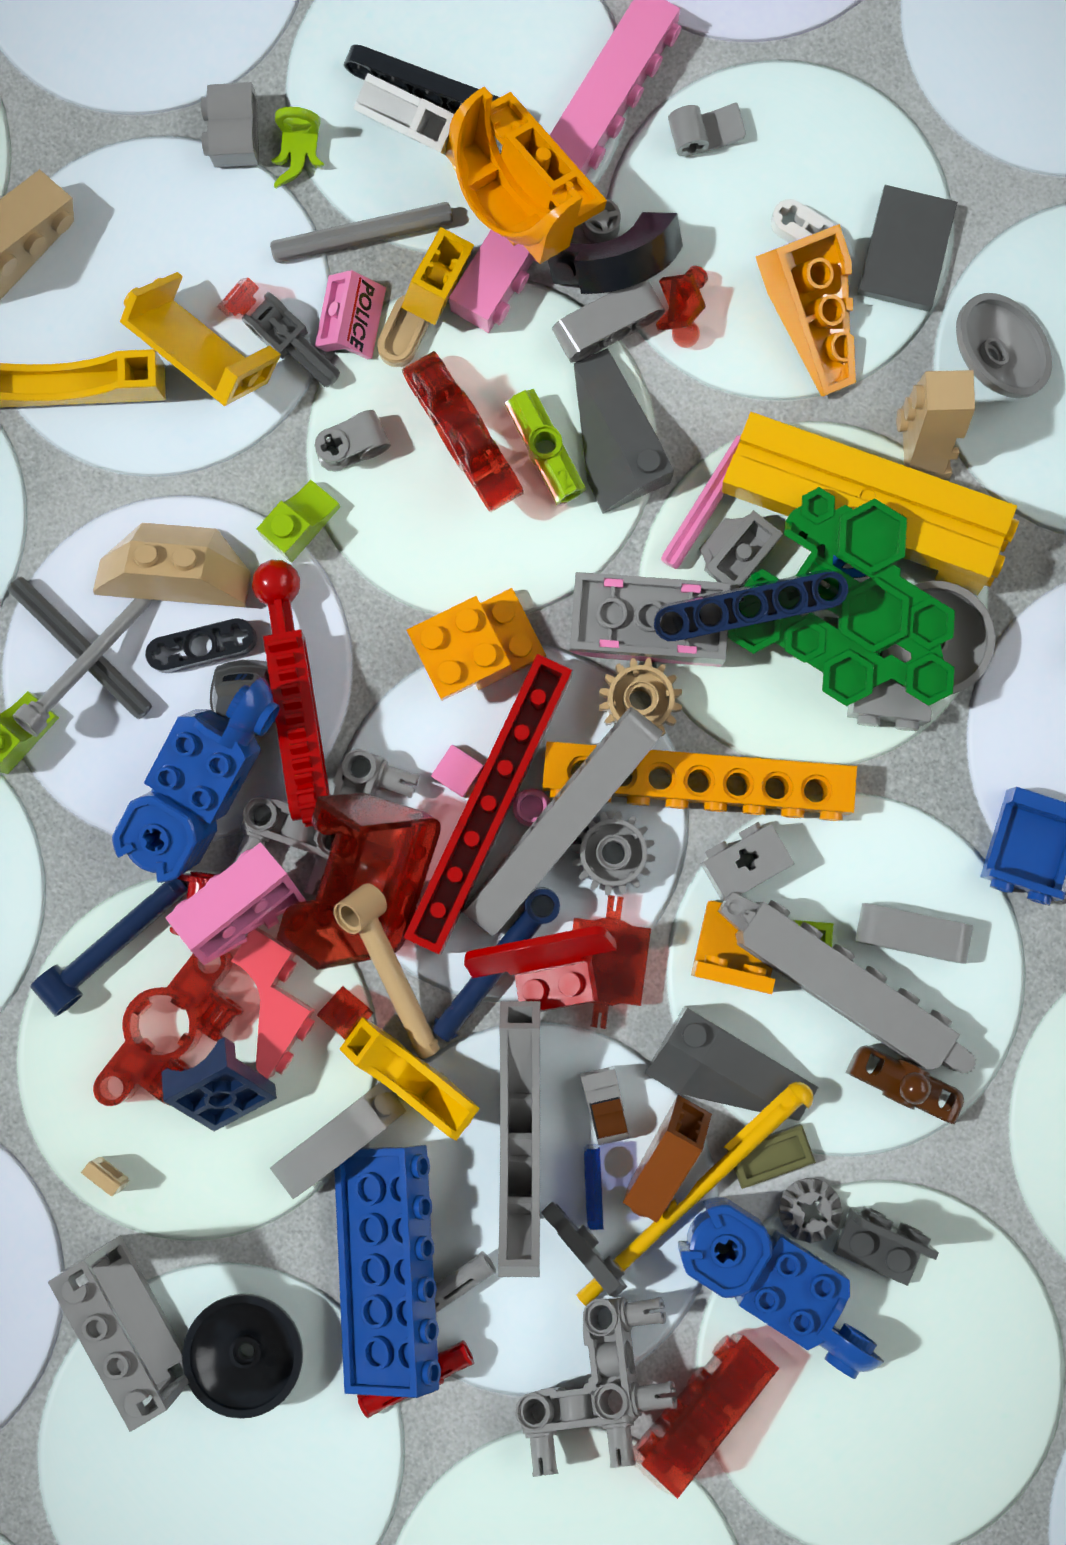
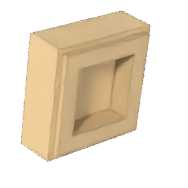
[81,1157,130,1197]

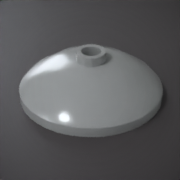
[956,293,1052,399]
[879,581,995,695]

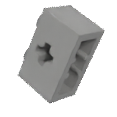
[700,822,795,902]

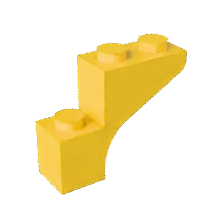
[339,1017,480,1141]

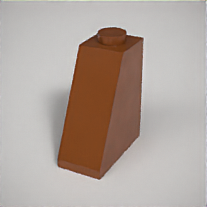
[623,1095,712,1223]

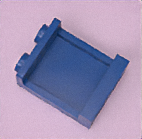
[980,787,1066,906]

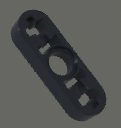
[145,618,257,673]

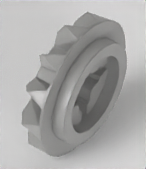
[779,1178,843,1244]

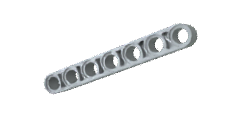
[462,707,663,936]

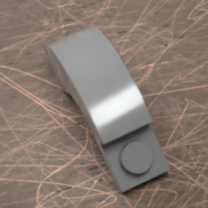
[270,1082,406,1199]

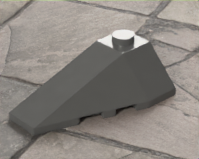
[574,348,674,514]

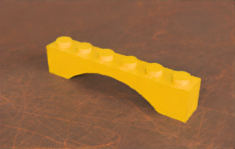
[0,349,166,408]

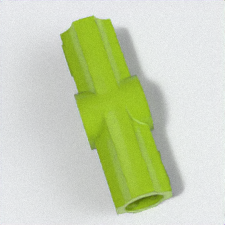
[505,389,586,505]

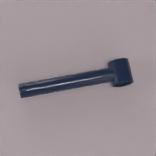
[30,878,188,1017]
[431,887,560,1043]

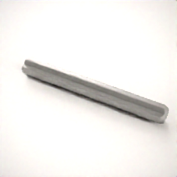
[270,202,453,263]

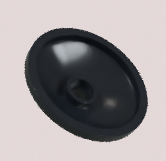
[182,1294,303,1419]

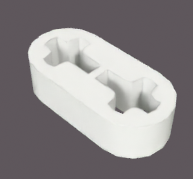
[771,199,835,243]

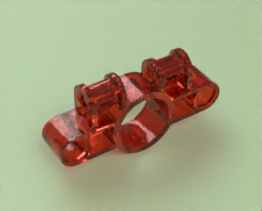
[401,351,524,513]
[93,951,244,1106]

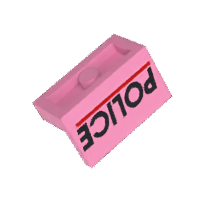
[315,270,386,359]

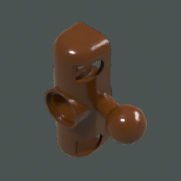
[845,1045,964,1125]

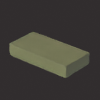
[727,1124,816,1189]

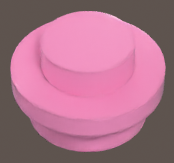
[513,788,550,827]

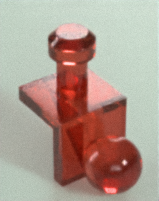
[656,265,708,348]

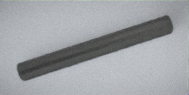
[8,577,152,719]

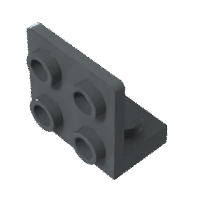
[833,1206,939,1286]

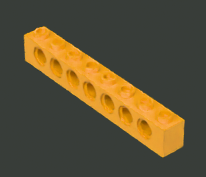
[543,741,857,821]

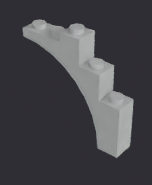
[498,1001,540,1277]

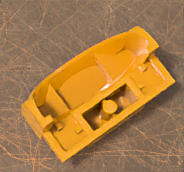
[445,86,607,264]

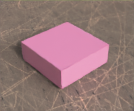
[431,745,484,798]

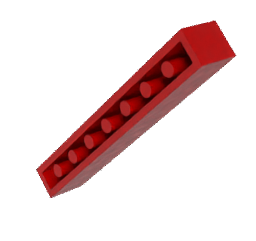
[403,654,573,955]

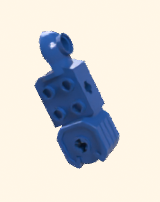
[112,678,280,883]
[678,1197,884,1379]

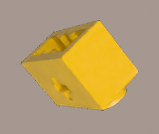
[401,227,474,325]

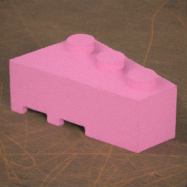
[165,842,310,965]

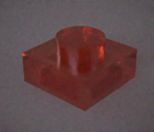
[217,277,259,317]
[317,986,373,1040]

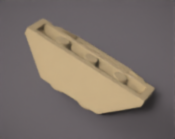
[93,522,251,607]

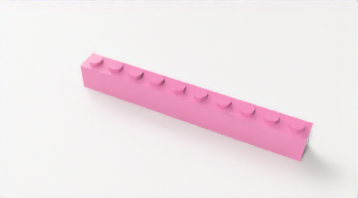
[449,0,682,333]

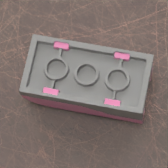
[570,572,731,667]

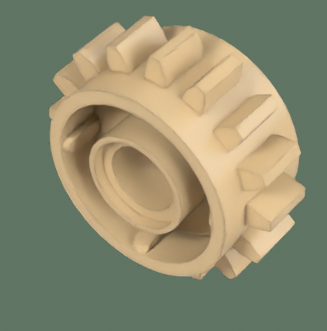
[599,658,682,737]

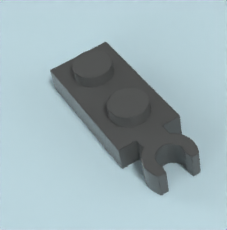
[541,1202,628,1297]

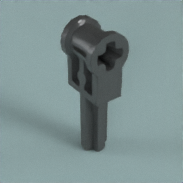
[242,292,340,387]

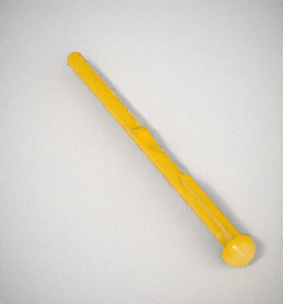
[576,1082,814,1306]

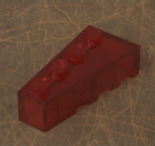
[633,1334,779,1499]

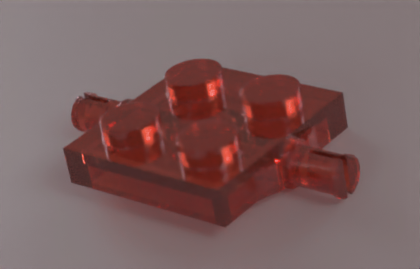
[572,895,651,1029]

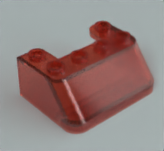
[276,793,441,970]

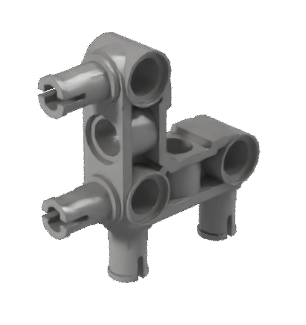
[232,749,420,900]
[516,1297,677,1477]

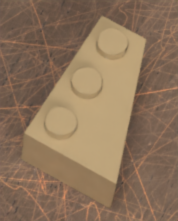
[0,169,74,300]
[896,370,975,480]

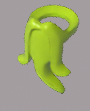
[271,107,324,189]

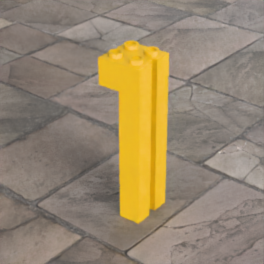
[722,411,1019,596]

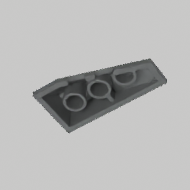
[645,1006,819,1121]

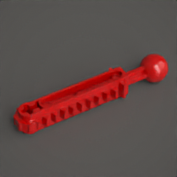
[252,559,332,827]

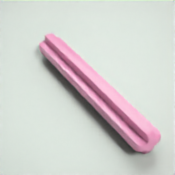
[661,435,741,569]

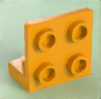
[691,900,775,994]

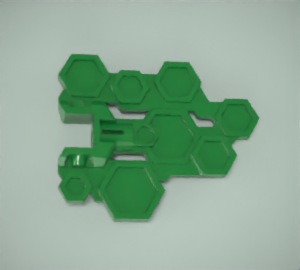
[728,487,955,707]

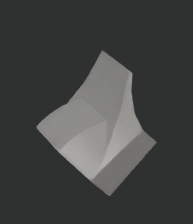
[699,510,783,590]

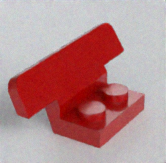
[464,926,617,1012]

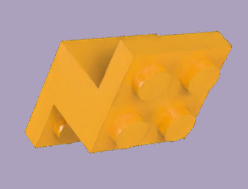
[406,588,546,701]

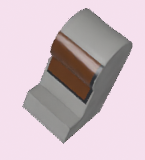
[580,1066,629,1145]

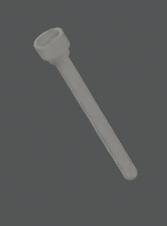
[13,598,152,737]

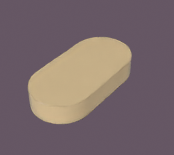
[377,295,430,367]

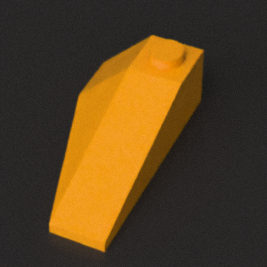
[755,224,856,396]

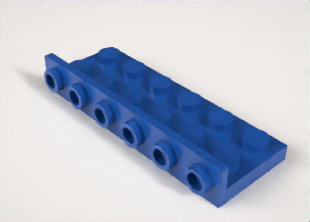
[334,1145,441,1398]

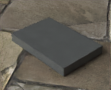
[857,184,958,312]

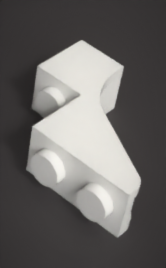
[353,73,454,155]

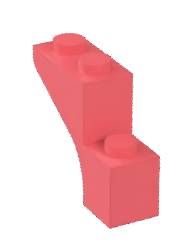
[231,928,315,1079]

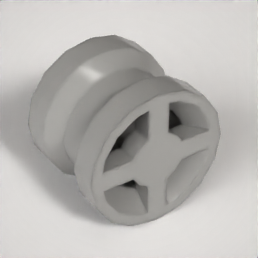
[583,199,621,244]

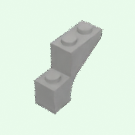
[814,616,932,731]

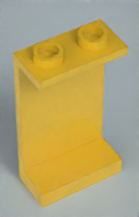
[120,272,281,406]

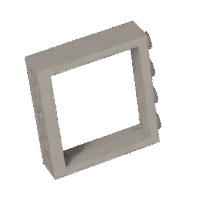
[48,1235,189,1432]

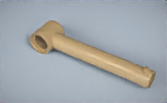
[334,883,440,1059]

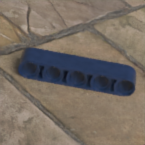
[654,570,848,641]

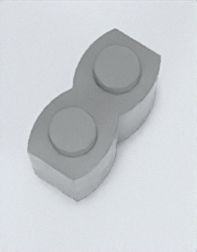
[201,82,259,167]

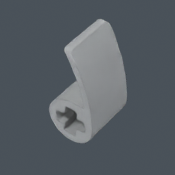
[668,102,746,156]

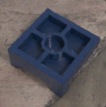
[162,1037,277,1132]

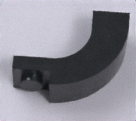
[548,212,683,294]

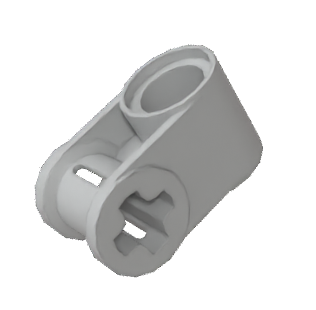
[314,410,391,472]

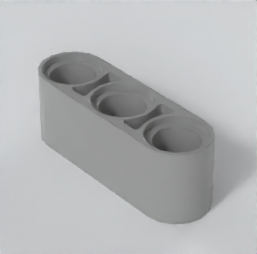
[552,280,665,363]
[855,903,973,964]

